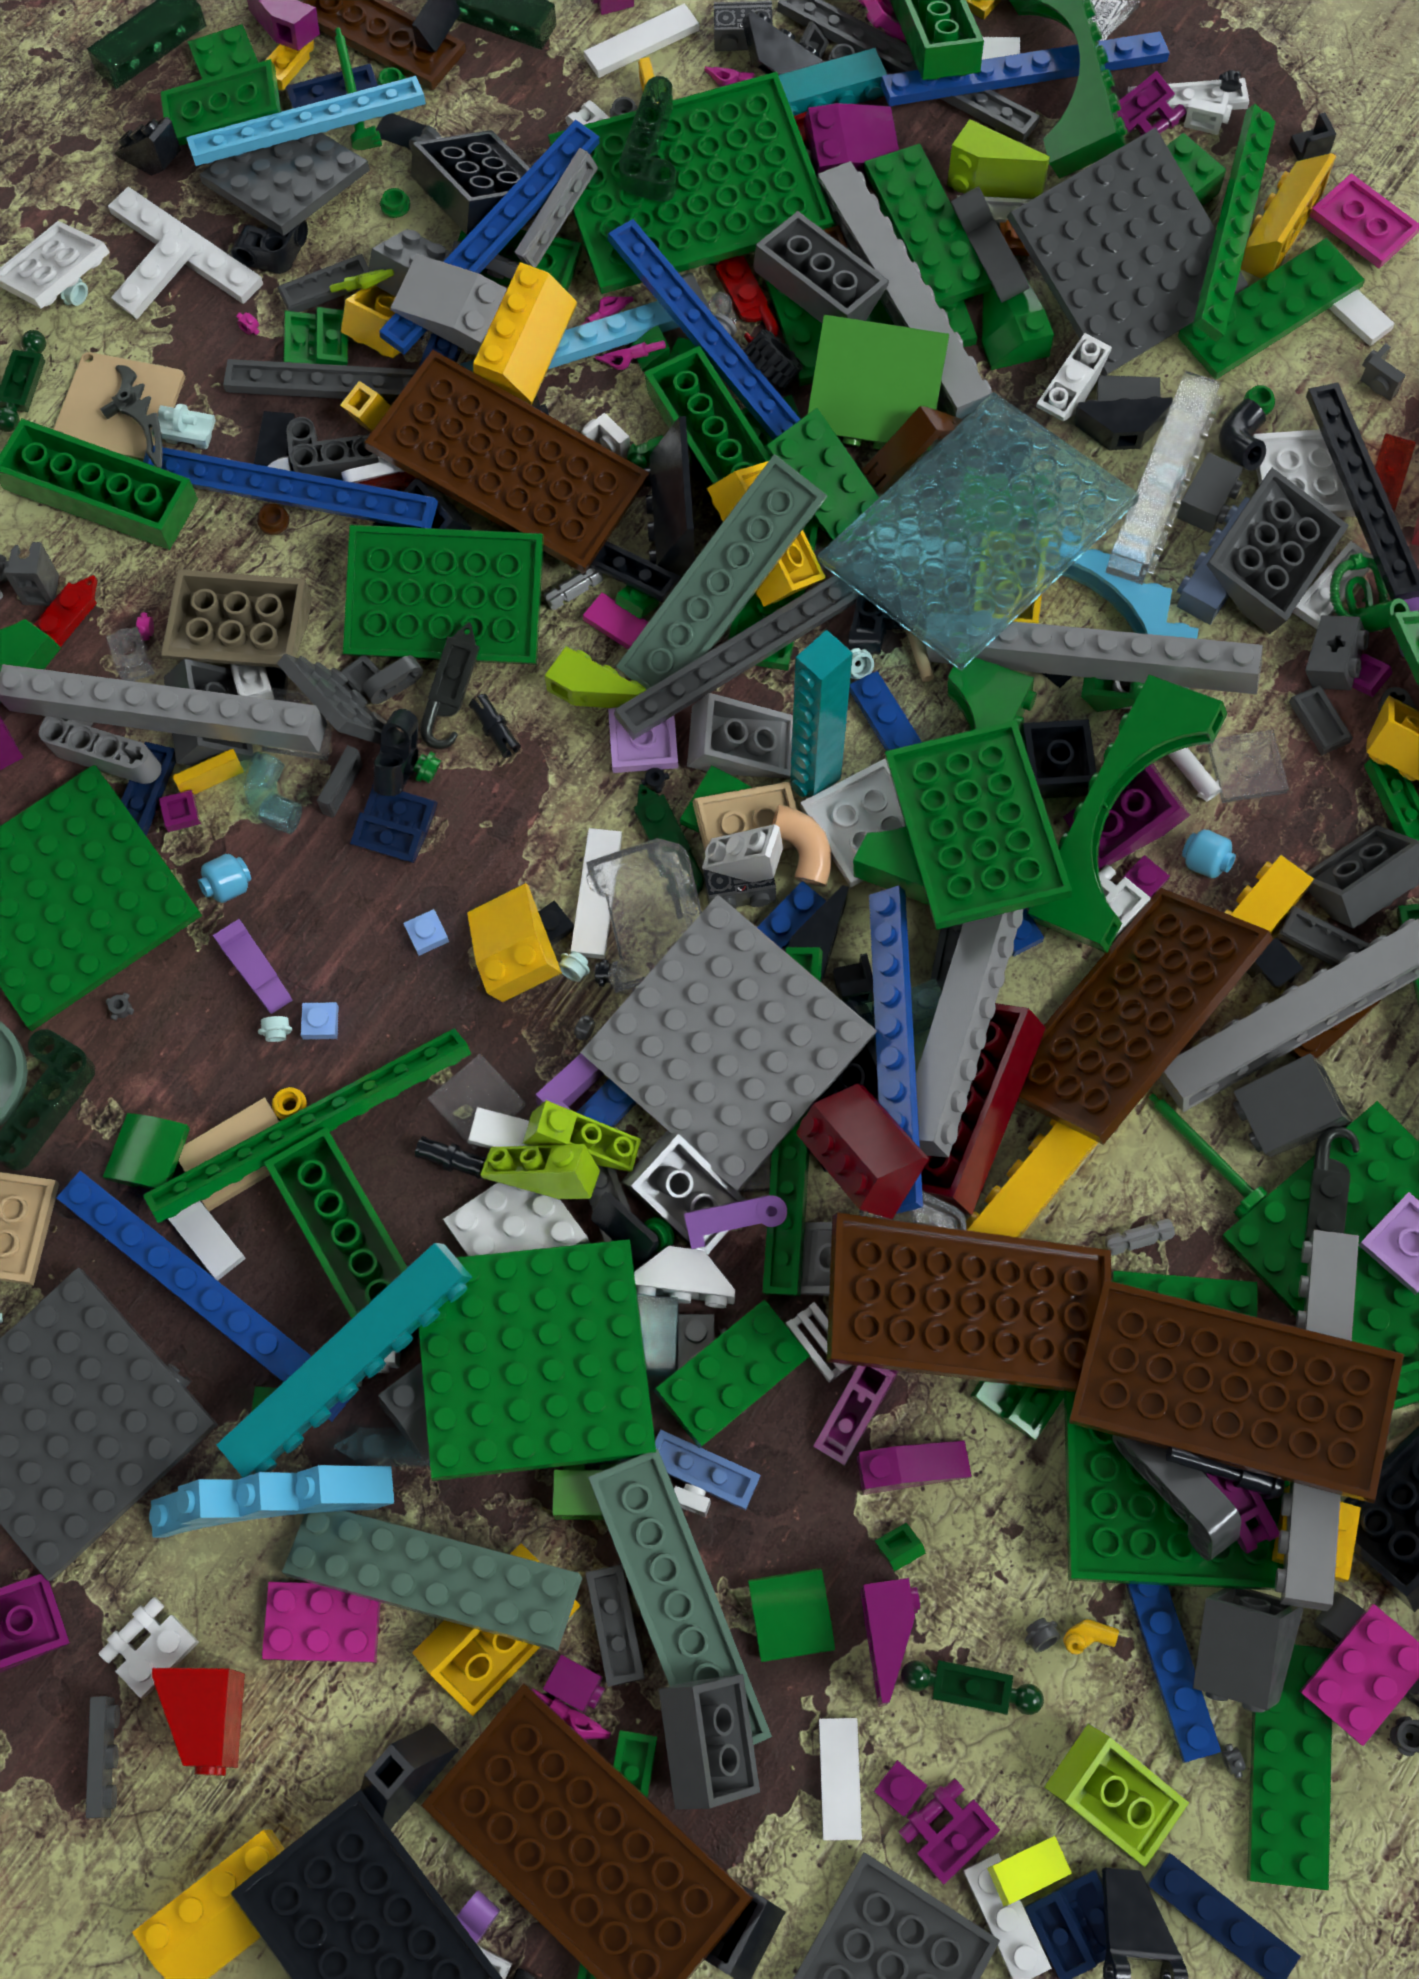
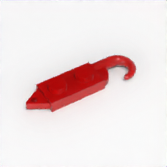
[716,256,779,343]
[34,575,98,647]

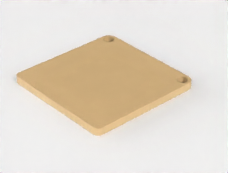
[54,352,185,462]

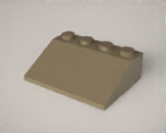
[161,569,312,668]

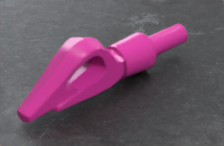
[704,66,756,87]
[582,296,634,325]
[595,340,666,370]
[532,1688,611,1739]

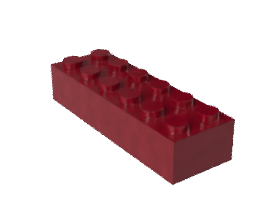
[921,1003,1046,1215]

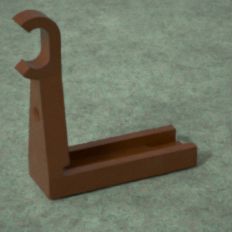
[862,406,992,494]

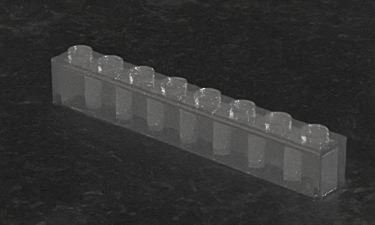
[1105,370,1222,585]

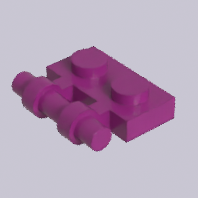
[1117,71,1187,138]
[898,1778,1000,1885]

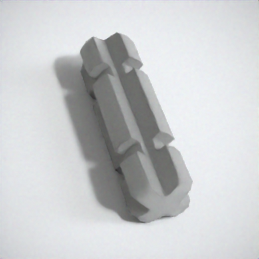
[544,567,603,610]
[1105,1219,1175,1256]

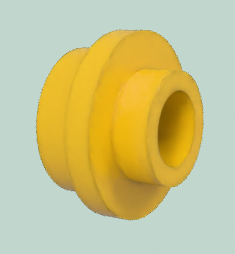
[272,1087,307,1120]

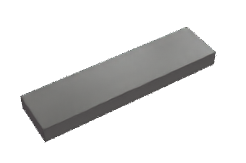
[514,148,598,268]

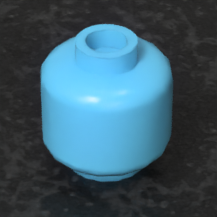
[1182,829,1236,878]
[198,854,251,903]

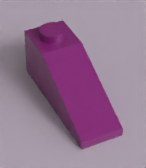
[813,1366,899,1466]
[857,1440,972,1495]

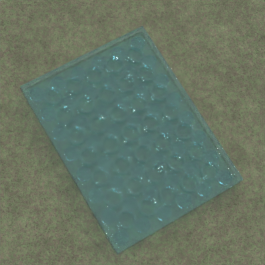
[818,392,1139,671]

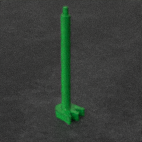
[335,28,382,151]
[1148,1093,1269,1219]

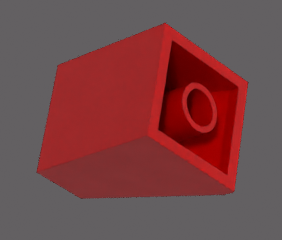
[152,1668,245,1776]

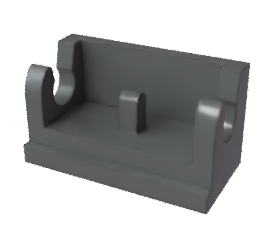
[4,542,59,606]

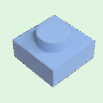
[403,909,449,956]
[301,1002,339,1040]

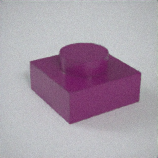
[1352,653,1393,697]
[159,790,201,833]
[1122,855,1170,898]
[873,1760,928,1817]

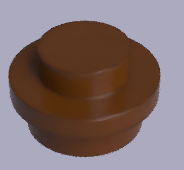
[257,504,290,535]

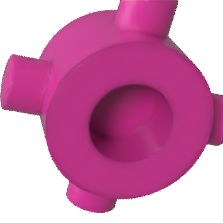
[236,312,260,335]
[136,612,154,641]

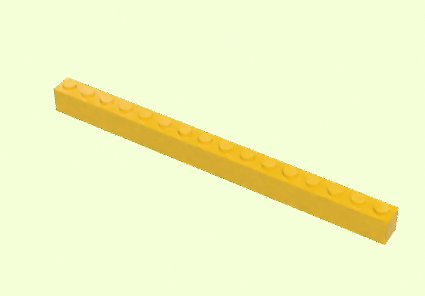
[962,855,1314,1238]

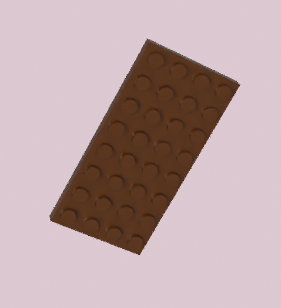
[365,350,650,574]
[1017,888,1273,1145]
[827,1212,1111,1392]
[1069,1280,1404,1504]
[421,1683,754,1979]

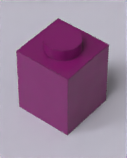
[543,1655,605,1713]

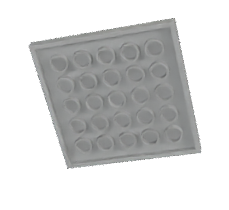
[580,895,877,1191]

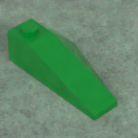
[982,275,1054,370]

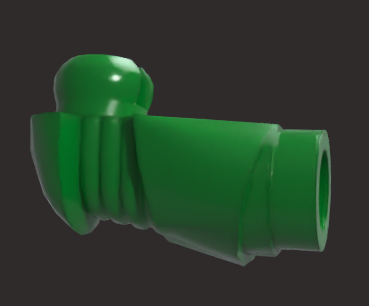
[627,435,664,469]

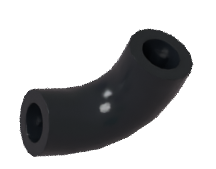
[1219,398,1267,471]

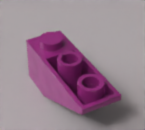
[247,0,320,51]

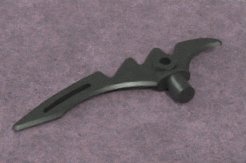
[100,365,163,468]

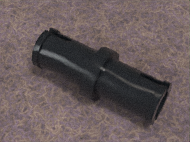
[469,694,521,758]
[415,1136,487,1179]

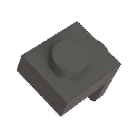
[1360,343,1406,401]

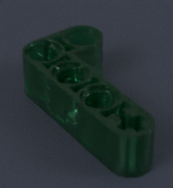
[619,76,676,202]
[0,1029,96,1171]

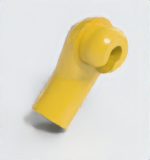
[1063,1619,1119,1655]

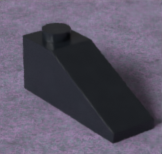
[781,885,849,983]

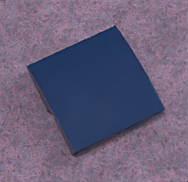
[350,783,438,863]
[1024,1868,1106,1979]

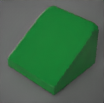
[630,325,670,372]

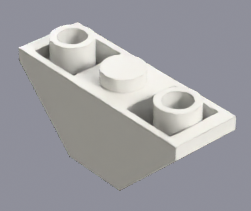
[1036,333,1112,421]
[702,824,783,882]
[634,1246,735,1308]

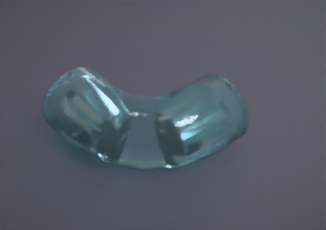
[244,752,302,834]

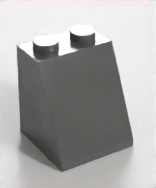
[1233,1053,1352,1157]
[1193,1588,1303,1712]

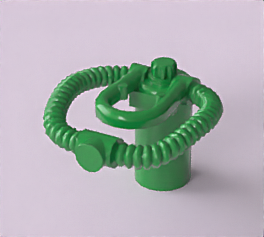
[1329,553,1410,633]

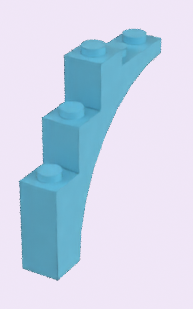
[1045,543,1199,689]
[149,1465,394,1538]

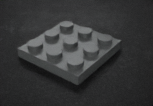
[277,654,386,745]

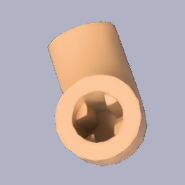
[771,804,831,887]

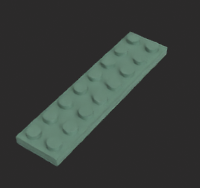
[616,454,828,690]
[588,1448,772,1745]
[282,1511,582,1651]

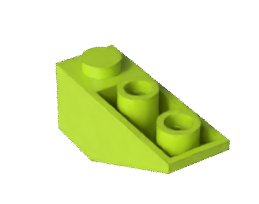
[544,646,646,708]
[522,1100,641,1172]
[480,1144,600,1199]

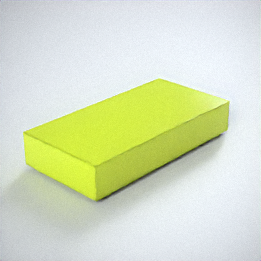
[987,1836,1072,1906]

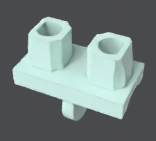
[151,404,216,450]

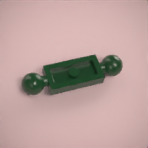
[0,330,46,432]
[901,1660,1044,1715]

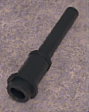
[1166,1446,1285,1500]

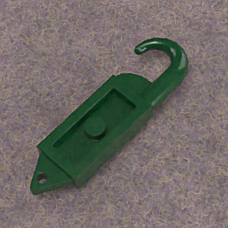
[633,784,704,901]

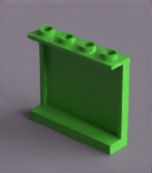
[808,315,949,456]

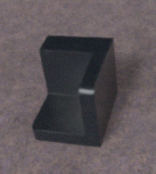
[1289,112,1337,161]
[1247,937,1304,989]
[833,953,874,1003]

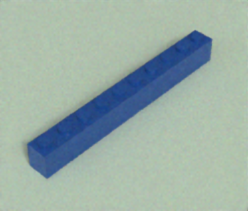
[56,1171,354,1422]

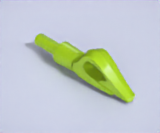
[329,269,394,293]

